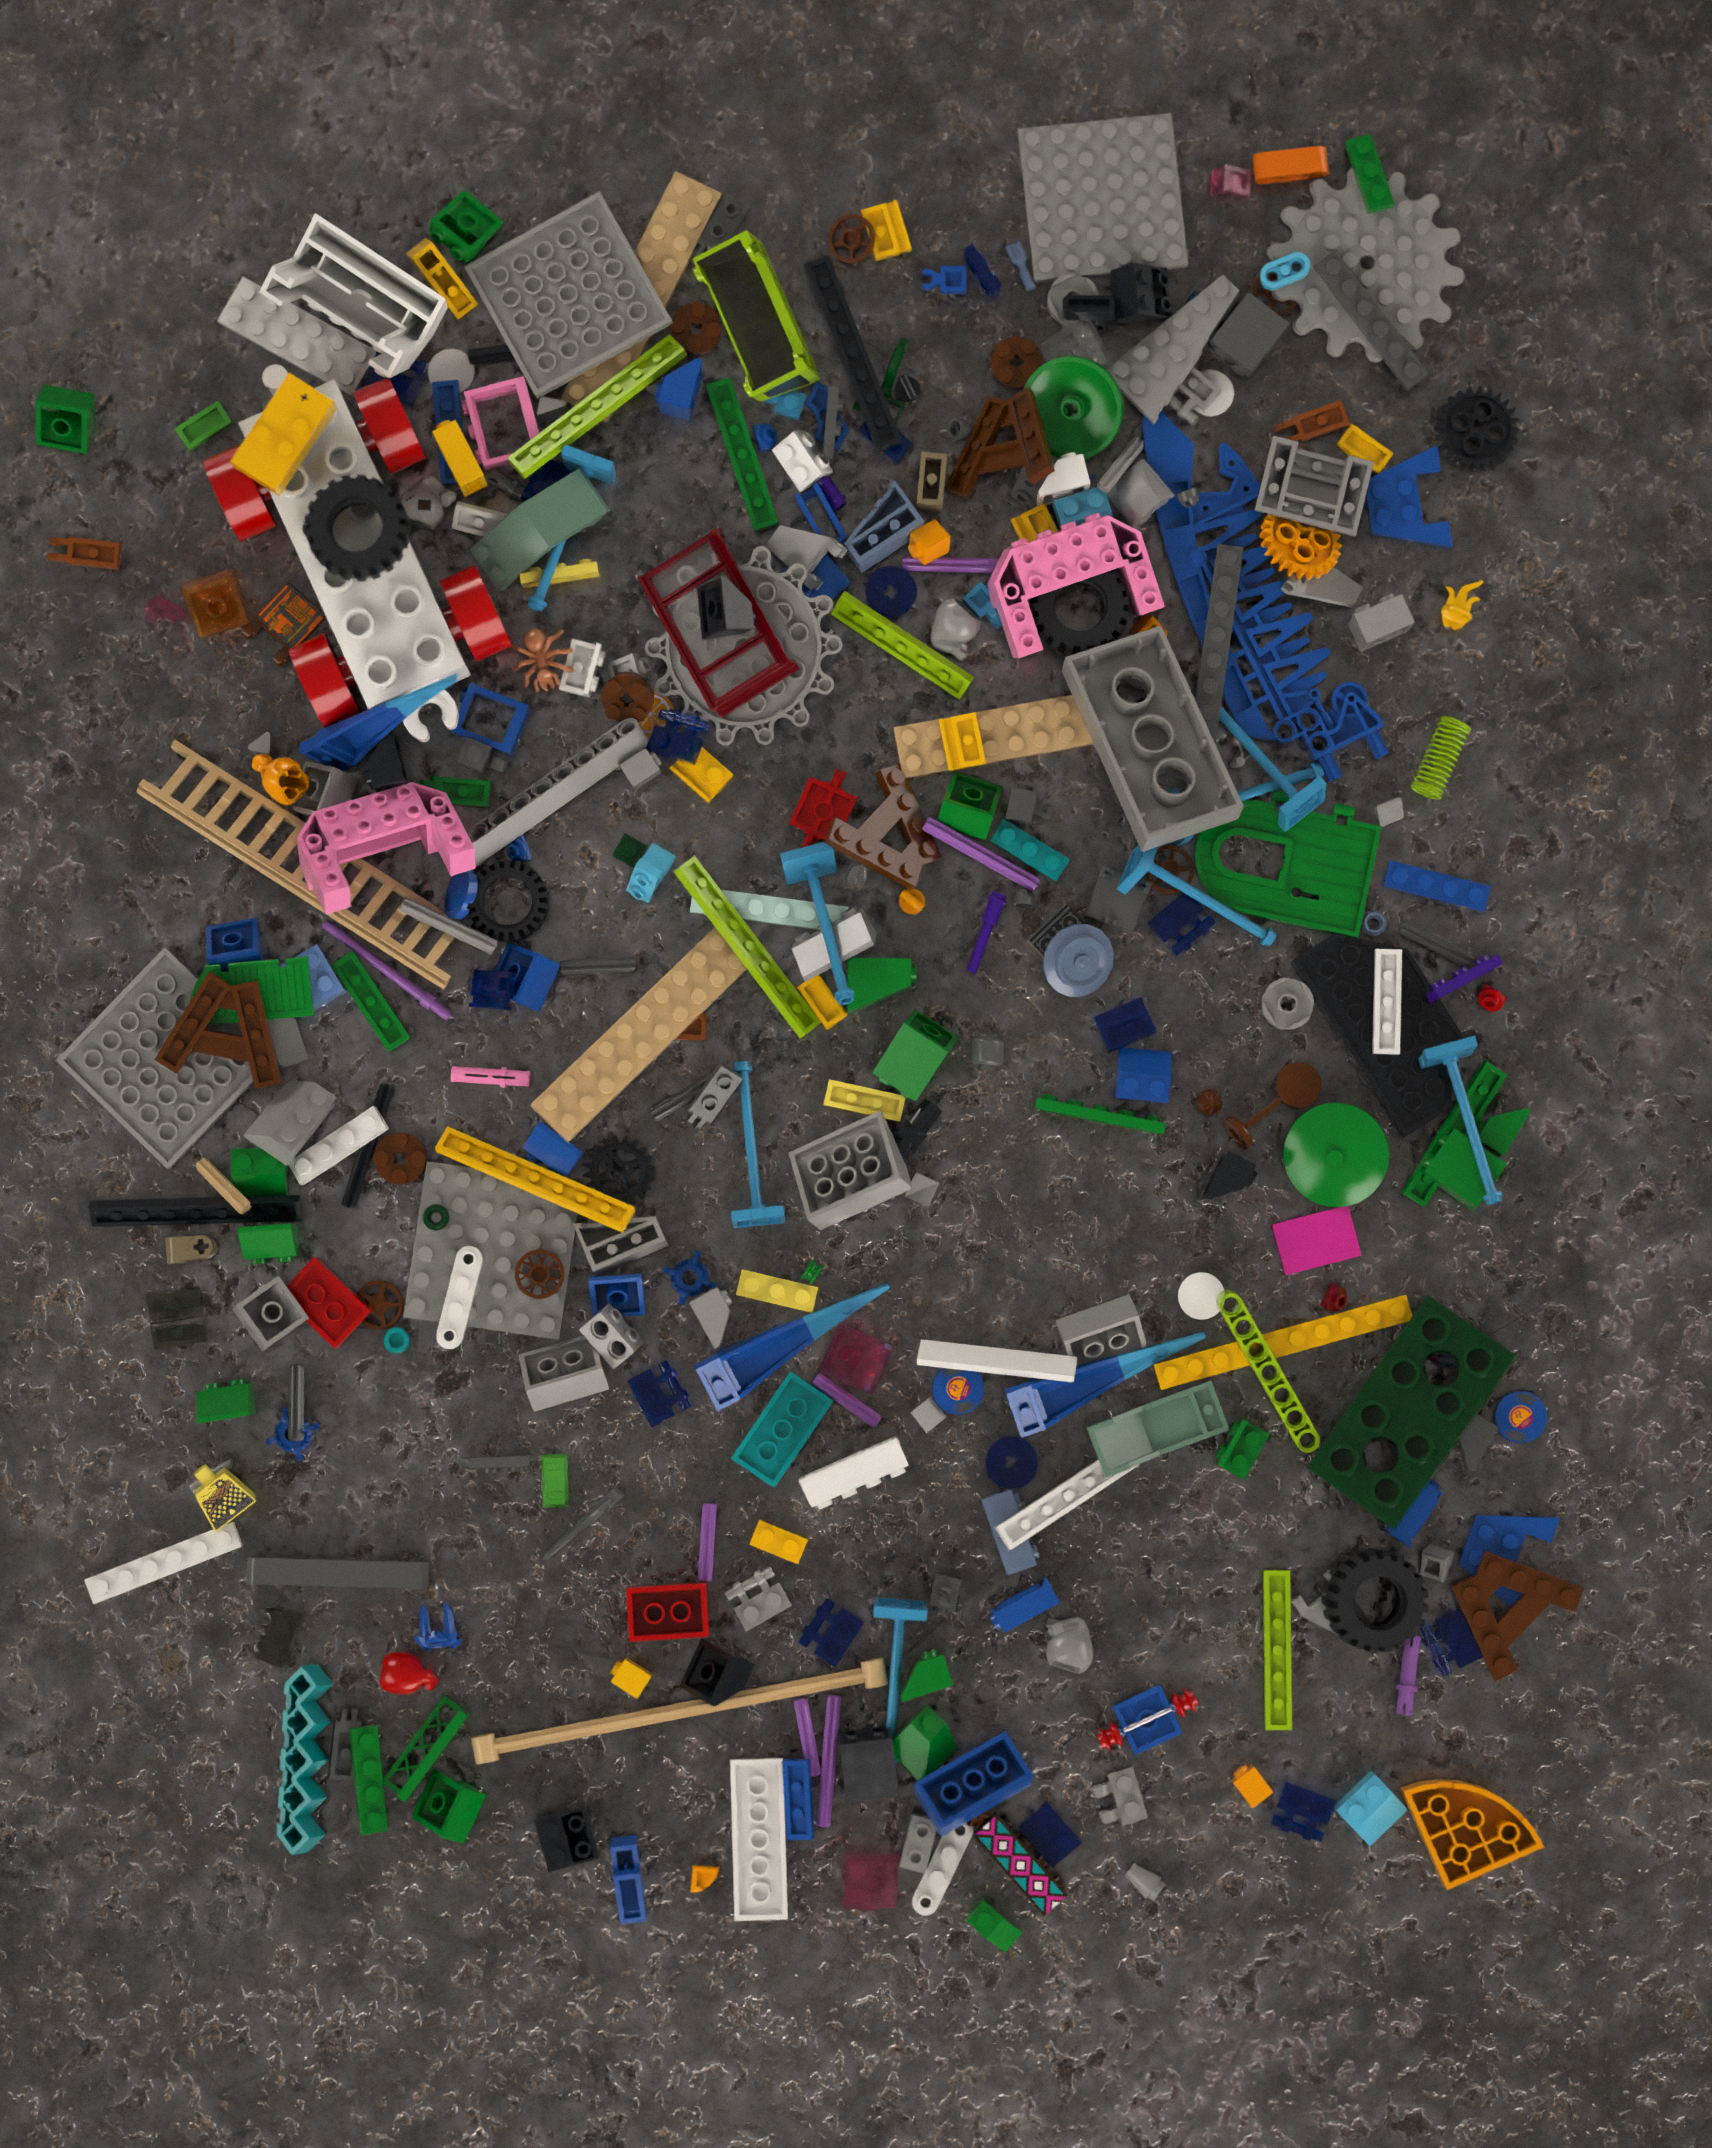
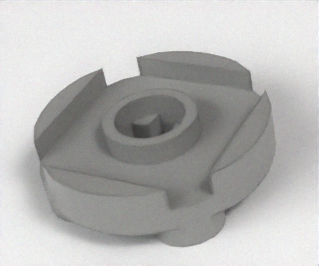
[1047,274,1099,327]
[1261,978,1314,1030]

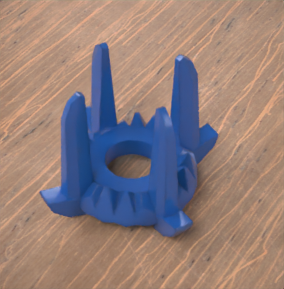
[662,1250,717,1305]
[265,1406,320,1461]
[414,1602,462,1652]

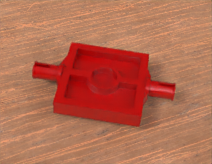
[789,769,858,848]

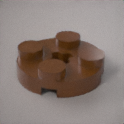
[670,302,722,356]
[991,336,1043,390]
[601,672,654,722]
[373,1132,427,1185]

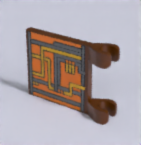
[242,582,327,667]

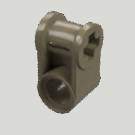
[165,1235,218,1264]

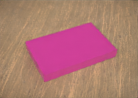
[1272,1206,1362,1275]

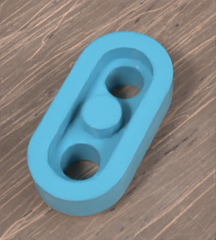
[1260,252,1310,290]

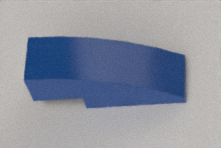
[610,1835,647,1924]

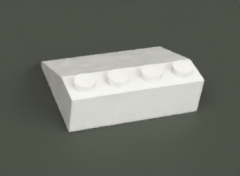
[799,1436,909,1509]

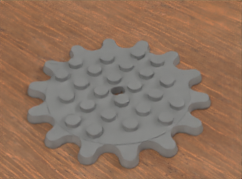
[1267,168,1465,363]
[645,546,843,745]

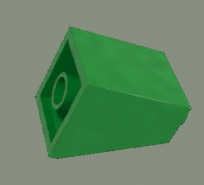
[847,958,916,1014]
[872,1009,958,1101]
[1423,1128,1507,1212]

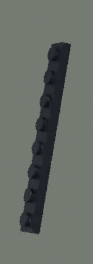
[804,255,902,453]
[88,1195,303,1227]

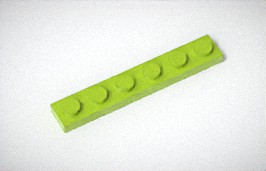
[831,591,974,700]
[1263,1570,1292,1730]

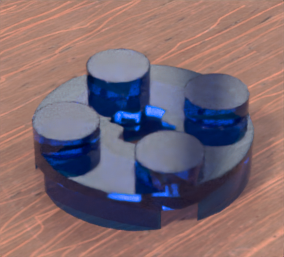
[865,566,917,619]
[985,1436,1038,1489]

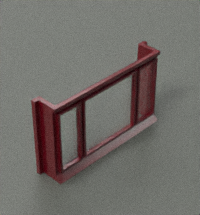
[637,527,800,718]

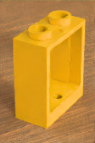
[432,420,488,497]

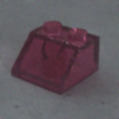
[818,1323,894,1395]
[843,1851,899,1910]

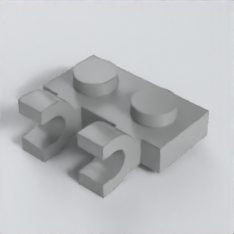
[1091,1766,1148,1826]

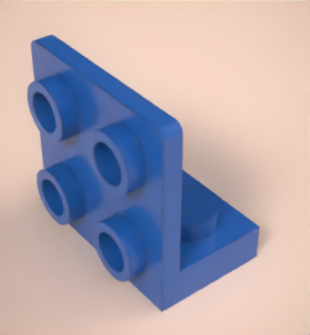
[779,554,851,600]

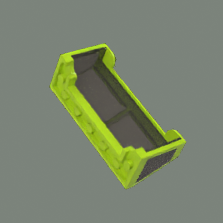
[692,230,822,402]

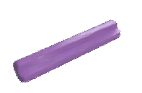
[812,1373,881,1427]
[698,1503,717,1582]
[794,1697,821,1776]

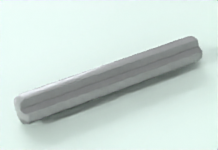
[400,898,498,954]

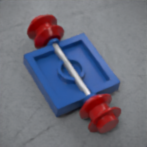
[1096,1684,1199,1755]

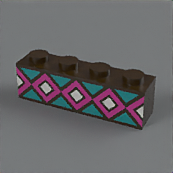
[973,1812,1068,1916]

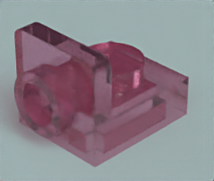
[1209,164,1252,198]
[144,595,188,624]

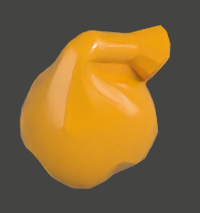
[251,754,309,805]

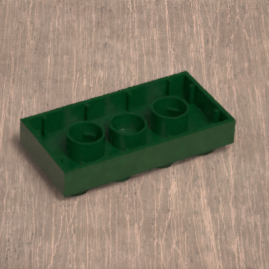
[1307,1295,1517,1531]

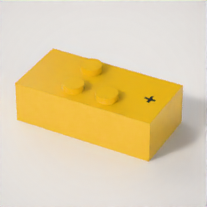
[230,373,338,497]

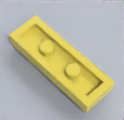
[519,559,600,588]
[824,1079,905,1122]
[736,1269,819,1313]

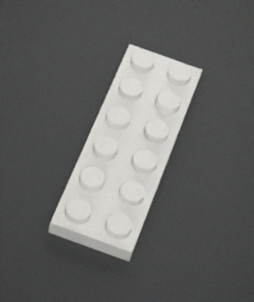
[217,277,378,398]
[730,1758,788,1921]

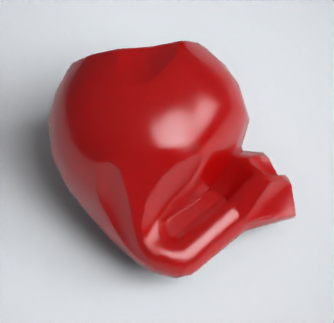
[379,1652,439,1695]

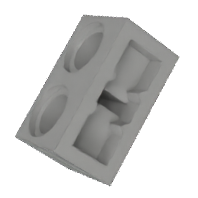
[579,1303,644,1370]
[899,1811,936,1874]

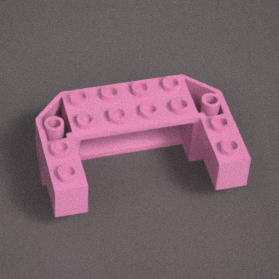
[987,512,1165,658]
[297,782,475,914]

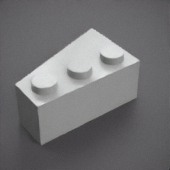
[573,1216,669,1277]

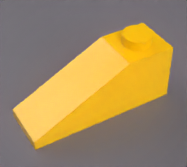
[406,238,478,320]

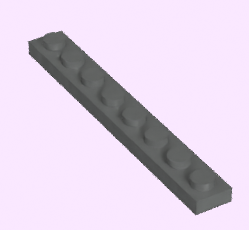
[1195,544,1244,744]

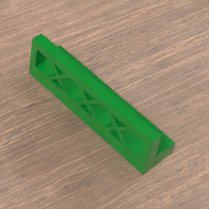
[383,1695,470,1803]

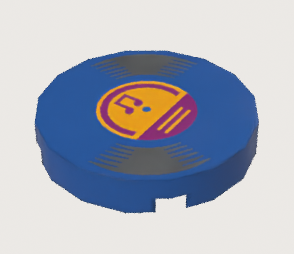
[932,1368,985,1415]
[1494,1391,1547,1443]

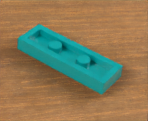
[989,819,1070,882]

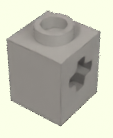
[619,748,662,790]

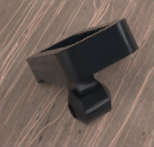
[1062,295,1115,332]

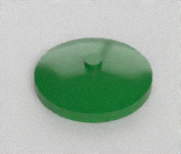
[1023,355,1124,459]
[1283,1102,1389,1207]

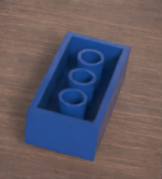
[914,1731,1033,1837]

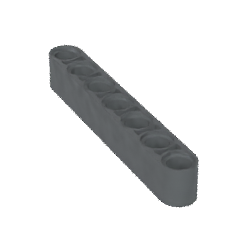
[246,1556,429,1589]

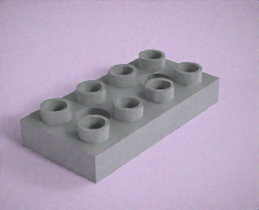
[1062,626,1243,852]

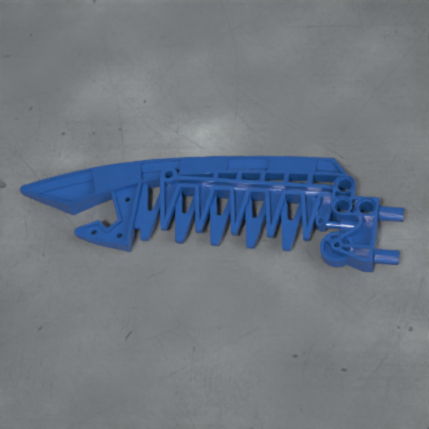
[1142,411,1390,783]

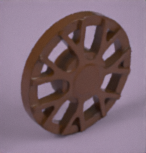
[515,1249,565,1299]

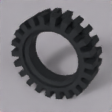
[467,860,549,942]

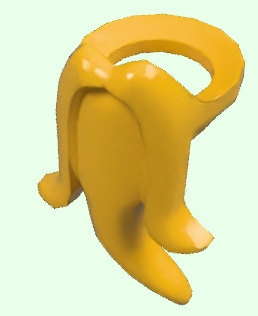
[1441,580,1483,630]

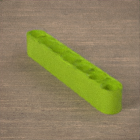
[1216,1290,1320,1453]

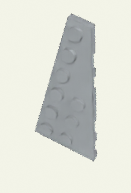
[1107,275,1241,425]

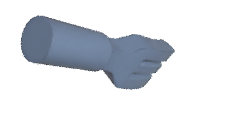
[1005,241,1036,292]

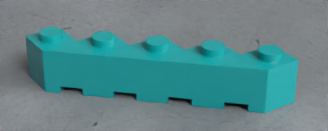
[277,1664,333,1855]

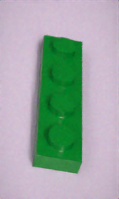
[331,951,411,1053]
[349,1724,388,1835]

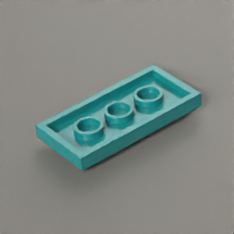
[731,1371,833,1488]

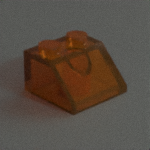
[182,568,249,638]

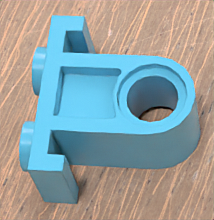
[626,843,676,903]

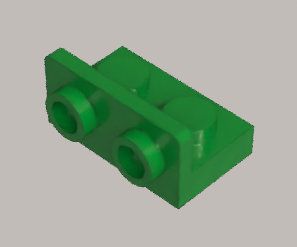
[1215,1418,1270,1480]

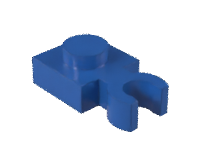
[922,266,966,294]

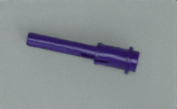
[818,476,847,511]
[966,891,1007,974]

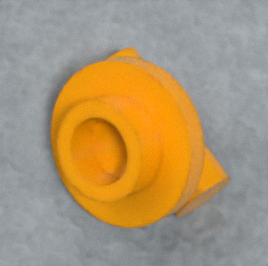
[899,888,926,915]

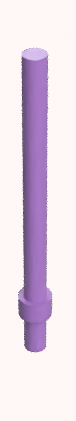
[322,919,452,1020]

